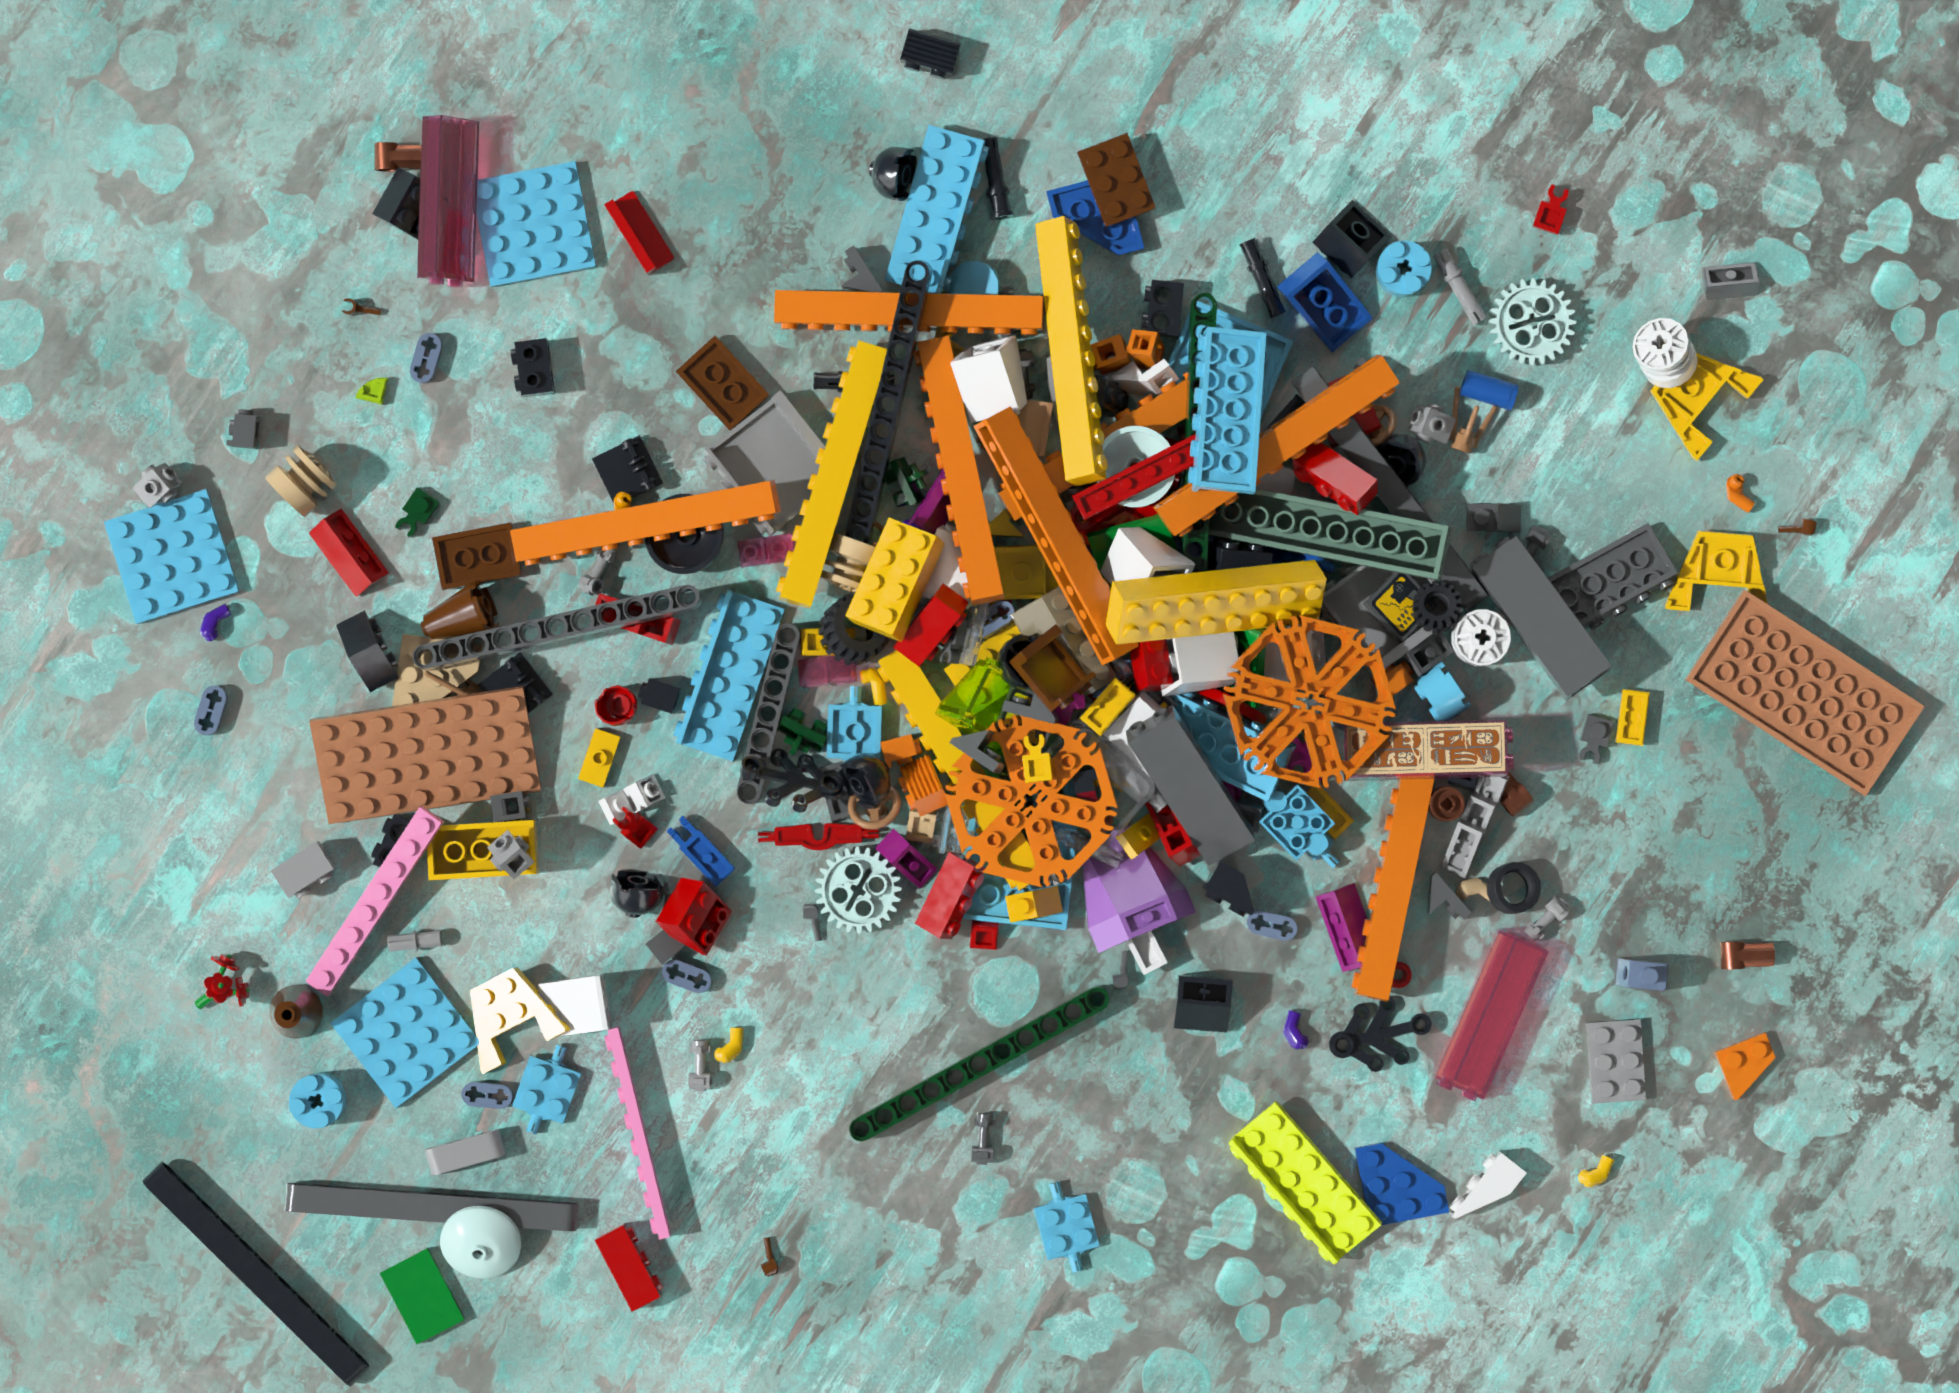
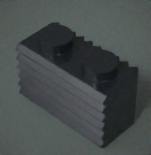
[900,28,961,79]

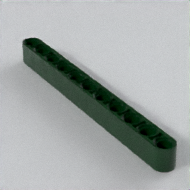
[1181,293,1217,572]
[849,986,1109,1142]

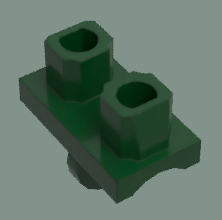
[885,457,929,507]
[777,708,828,756]

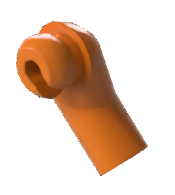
[1726,474,1755,513]

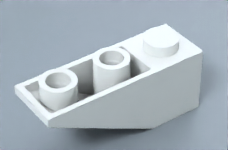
[1449,1151,1527,1219]

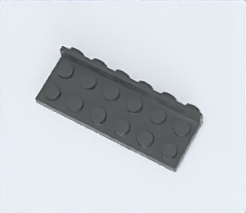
[1548,523,1678,630]

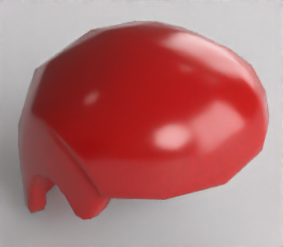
[594,685,638,726]

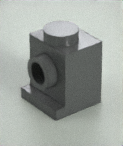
[226,409,260,449]
[490,791,532,822]

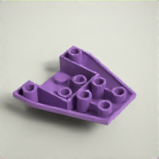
[1081,824,1196,953]

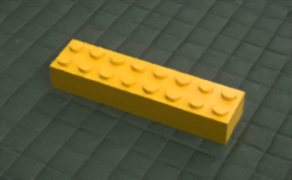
[1106,560,1327,645]

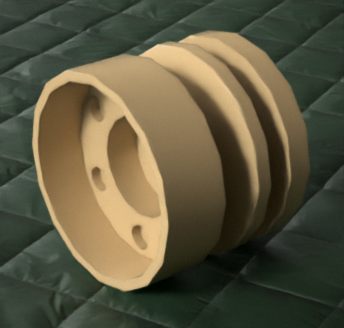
[265,445,337,517]
[820,533,876,593]

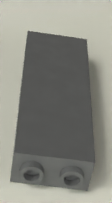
[1472,536,1612,701]
[1126,705,1255,866]

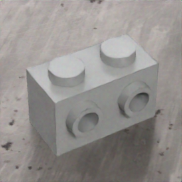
[271,841,337,899]

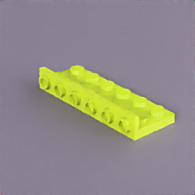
[1229,1100,1382,1265]

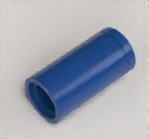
[1459,369,1519,411]

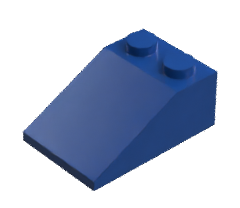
[1277,252,1373,353]

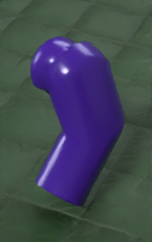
[200,603,232,642]
[1283,1010,1309,1049]

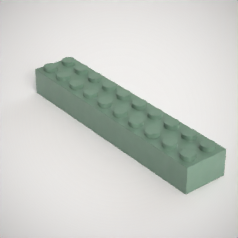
[1182,481,1452,581]

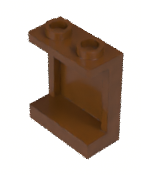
[1010,624,1096,712]

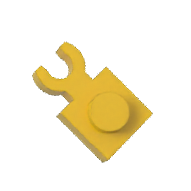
[1022,734,1053,783]

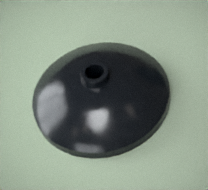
[644,494,724,575]

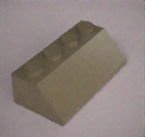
[1010,586,1117,697]

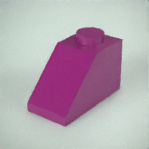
[875,828,938,889]

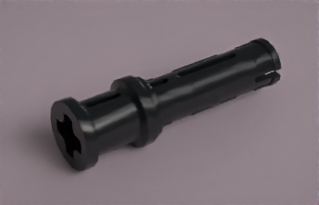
[983,137,1014,220]

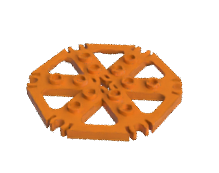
[1223,615,1396,788]
[945,715,1118,887]

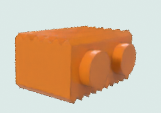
[898,755,948,817]

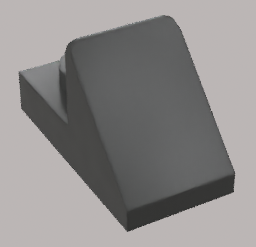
[841,245,883,292]
[1467,503,1521,532]
[1404,629,1455,676]
[1002,693,1060,724]
[949,730,1005,774]
[1427,872,1472,920]

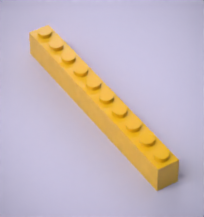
[1035,216,1108,486]
[776,340,887,609]
[877,650,1044,892]

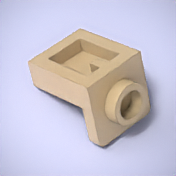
[906,809,937,844]

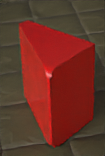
[970,920,999,950]

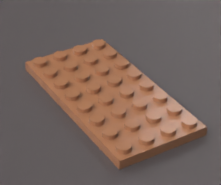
[1684,589,1925,796]
[309,686,542,824]

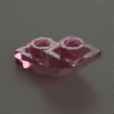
[737,533,795,568]
[798,655,857,688]

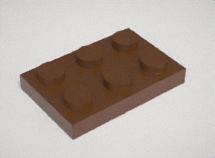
[1077,133,1156,228]
[675,336,770,431]
[432,522,522,590]

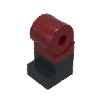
[1073,769,1100,802]

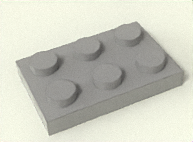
[1586,1019,1646,1104]

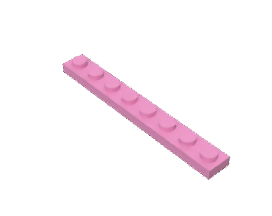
[306,806,444,997]
[604,1026,671,1240]

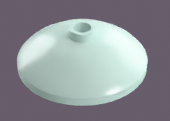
[1097,426,1175,507]
[440,1206,521,1279]

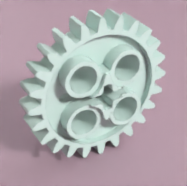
[1488,278,1576,366]
[815,846,902,934]

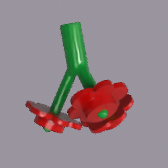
[195,954,250,1009]

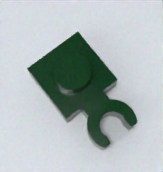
[395,487,440,538]

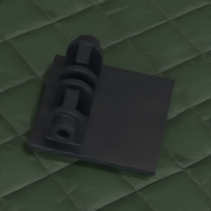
[592,435,663,503]
[478,652,553,713]

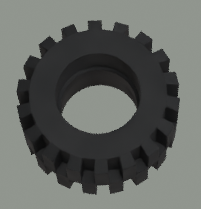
[819,593,890,666]

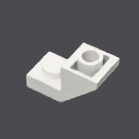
[1111,359,1179,395]
[598,774,665,825]

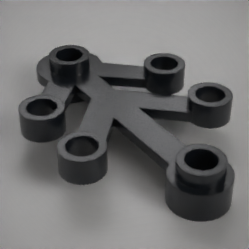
[740,748,843,813]
[1329,997,1432,1072]

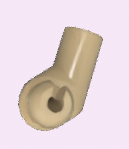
[1456,878,1490,901]

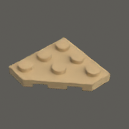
[392,634,483,706]

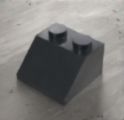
[1312,200,1391,279]

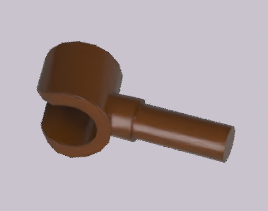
[342,298,381,316]
[1778,519,1817,536]
[761,1237,779,1277]

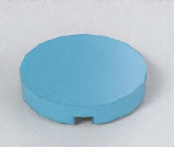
[948,261,1001,295]

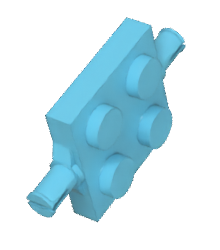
[826,686,882,761]
[512,1044,581,1134]
[1033,1181,1099,1273]

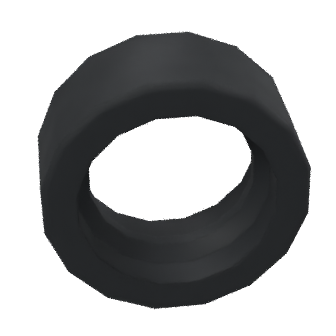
[1487,862,1541,914]

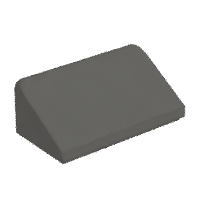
[1702,262,1760,300]

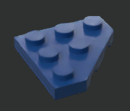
[1046,180,1145,256]
[1354,1142,1449,1226]

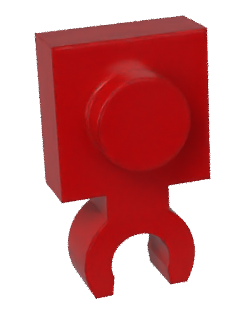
[1532,184,1569,235]
[612,807,658,849]

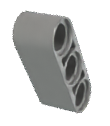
[424,1129,507,1176]

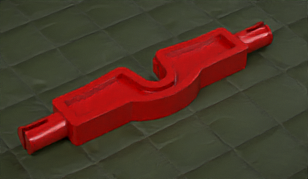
[758,823,879,851]

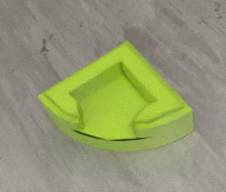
[355,378,389,405]

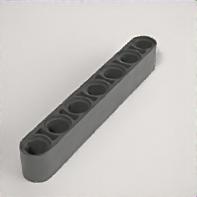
[737,623,800,804]

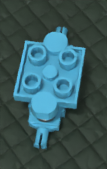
[1259,784,1340,869]

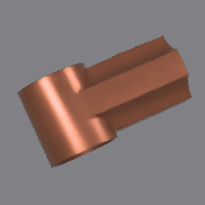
[374,142,423,172]
[1498,766,1534,817]
[1720,941,1775,969]

